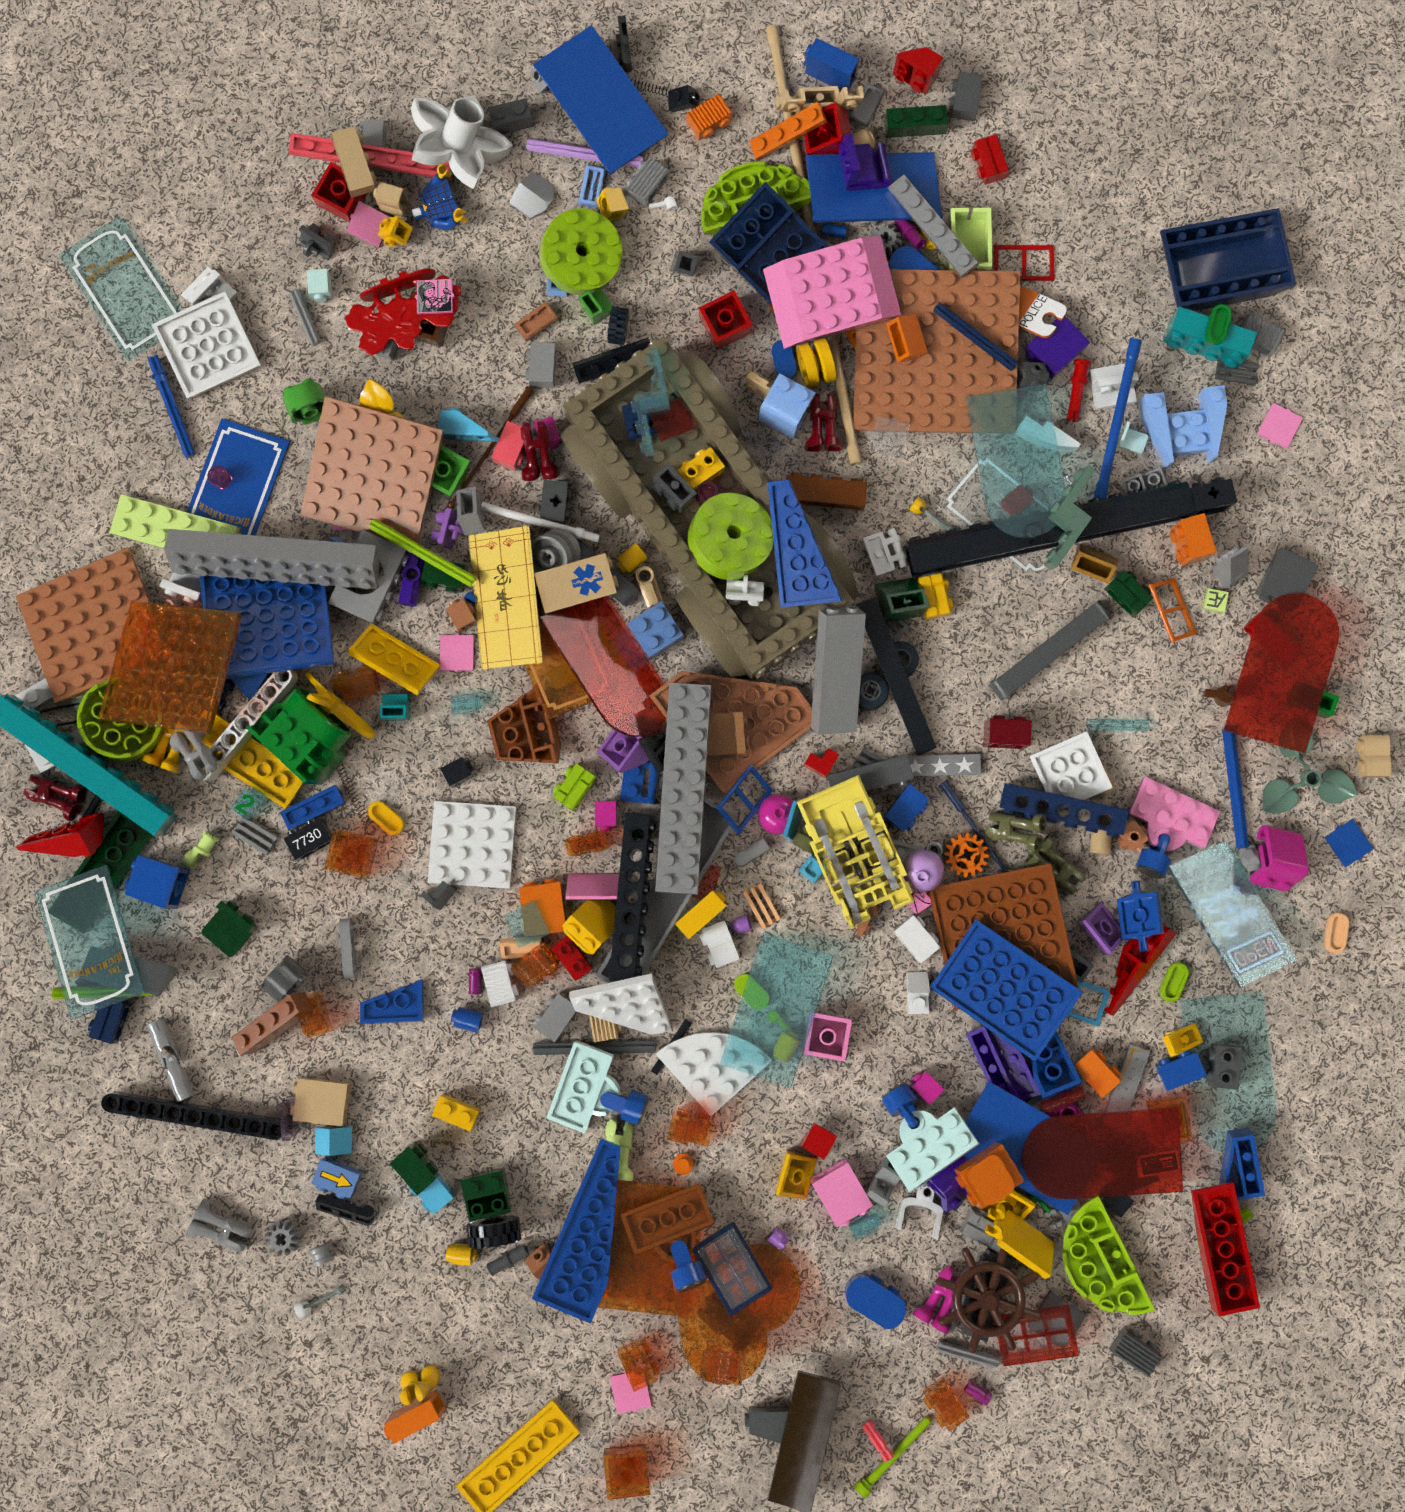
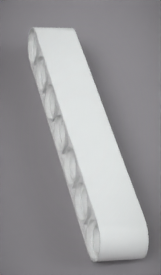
[202,670,298,781]

